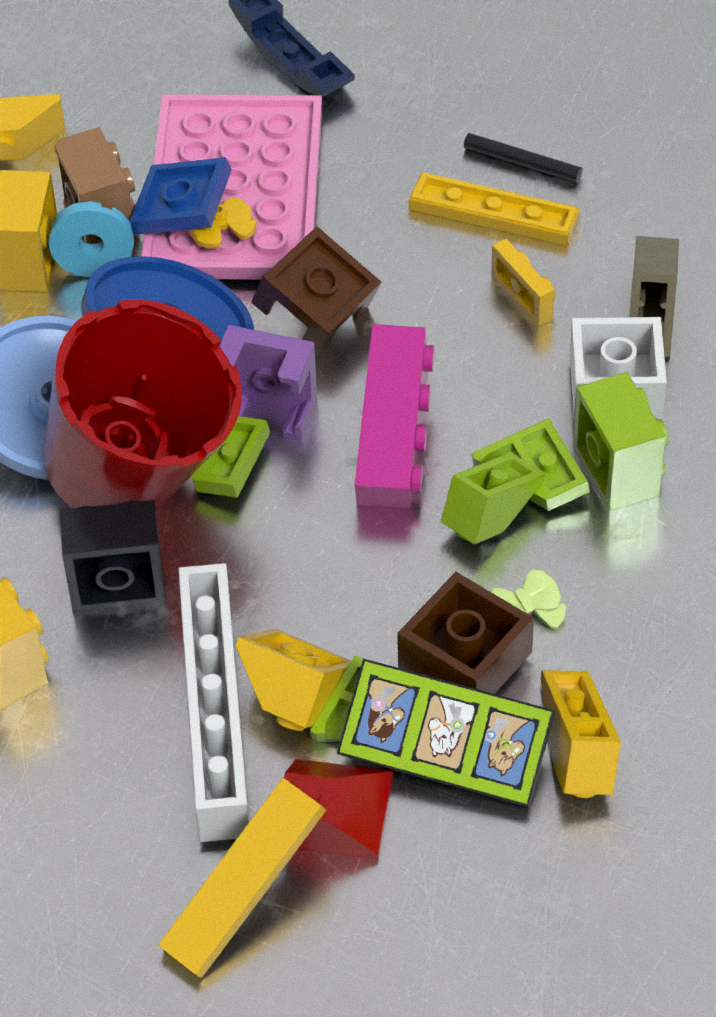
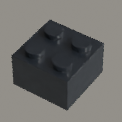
[60,500,166,612]

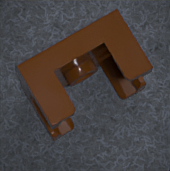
[251,226,382,358]

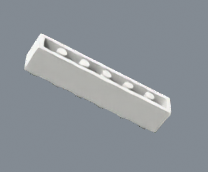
[178,563,249,842]

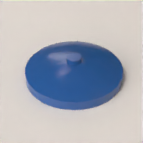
[81,256,254,341]

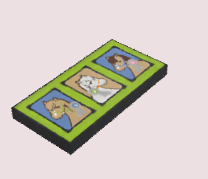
[336,658,555,808]

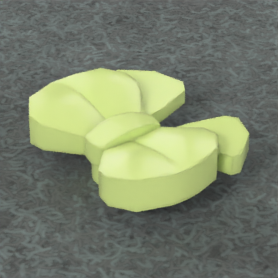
[491,569,566,630]

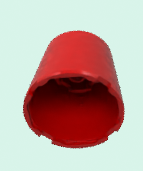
[43,300,242,511]

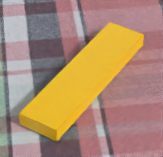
[409,172,580,246]
[158,778,326,979]

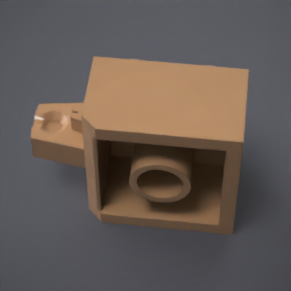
[55,127,136,244]

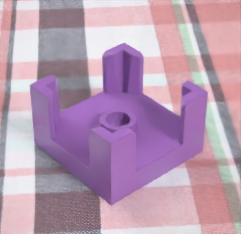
[220,325,317,441]

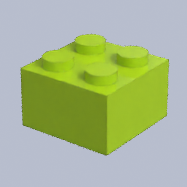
[573,372,669,511]

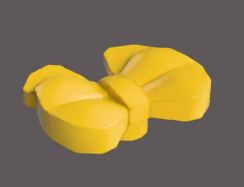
[188,197,257,249]

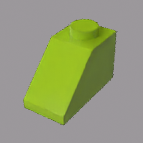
[440,452,545,544]

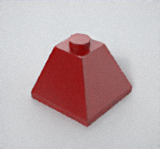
[284,759,393,860]

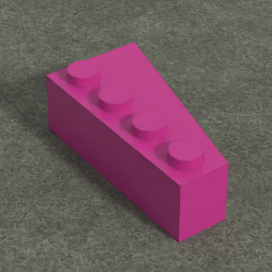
[354,324,435,509]

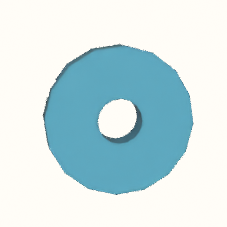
[48,201,134,278]

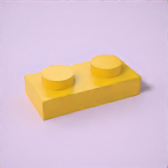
[491,239,556,327]

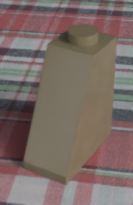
[629,236,679,357]

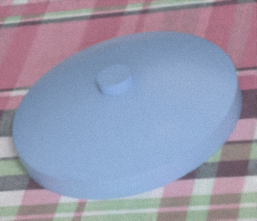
[0,316,77,480]

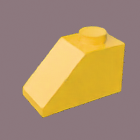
[0,94,65,161]

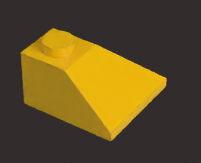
[235,629,351,731]

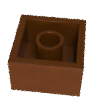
[397,571,534,694]

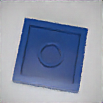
[130,157,232,235]

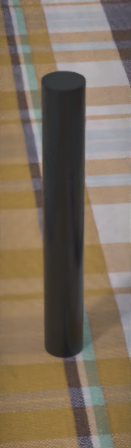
[464,133,582,183]

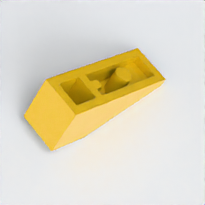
[540,670,621,798]

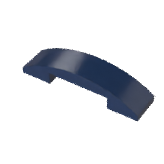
[229,0,355,97]

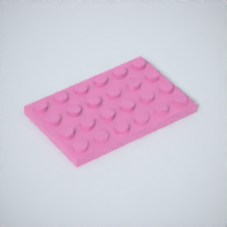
[142,94,323,280]

